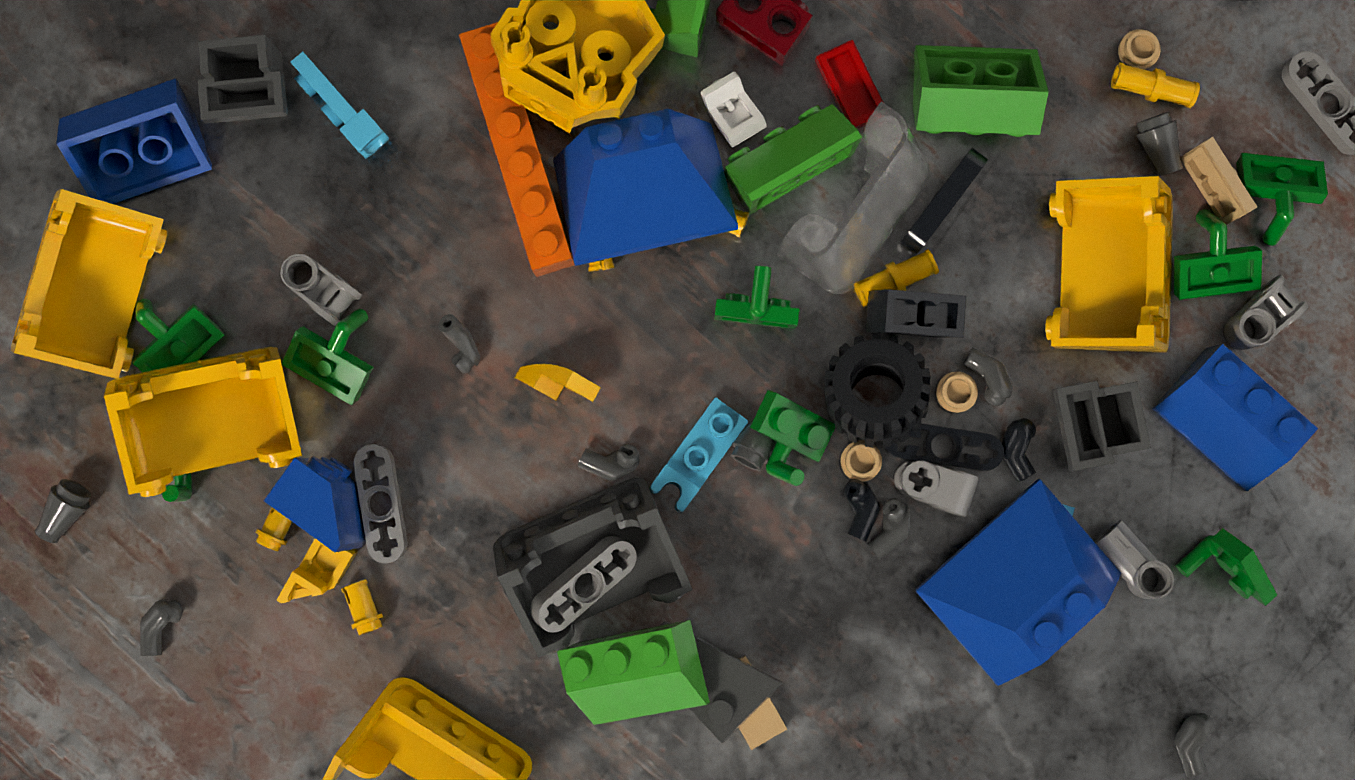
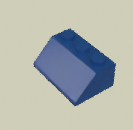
[56,78,212,204]
[1153,344,1318,491]
[264,456,366,553]

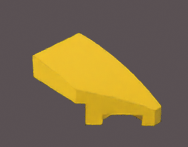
[514,364,601,402]
[277,539,358,603]

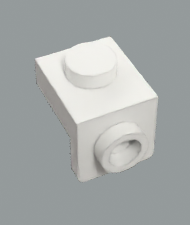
[701,72,767,148]

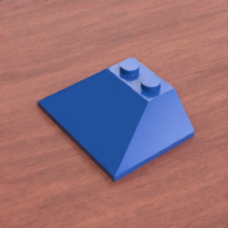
[553,109,738,266]
[915,479,1122,686]

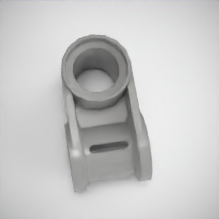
[280,254,363,326]
[1224,275,1309,350]
[893,461,979,518]

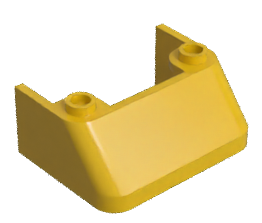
[322,677,532,780]

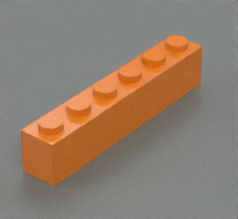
[459,22,575,277]

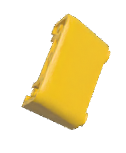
[1045,176,1173,352]
[11,189,167,379]
[104,347,302,497]

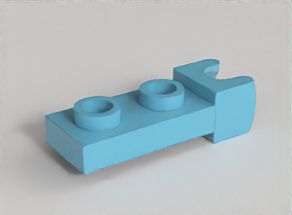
[291,51,389,159]
[649,397,749,514]

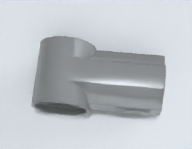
[1095,520,1174,599]

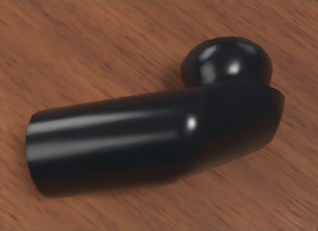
[1002,418,1036,482]
[844,479,880,542]

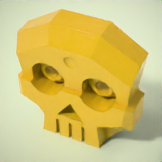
[490,0,665,133]

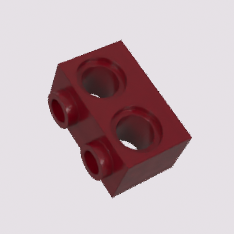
[716,0,813,66]

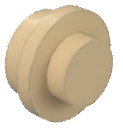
[1118,29,1161,70]
[936,371,978,413]
[840,440,882,482]

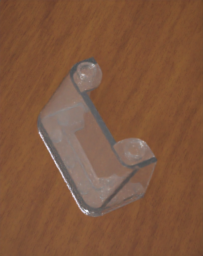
[777,101,930,294]

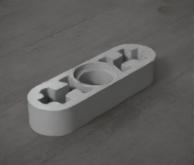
[1281,51,1355,155]
[353,444,408,564]
[530,536,637,633]

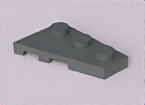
[661,621,783,743]

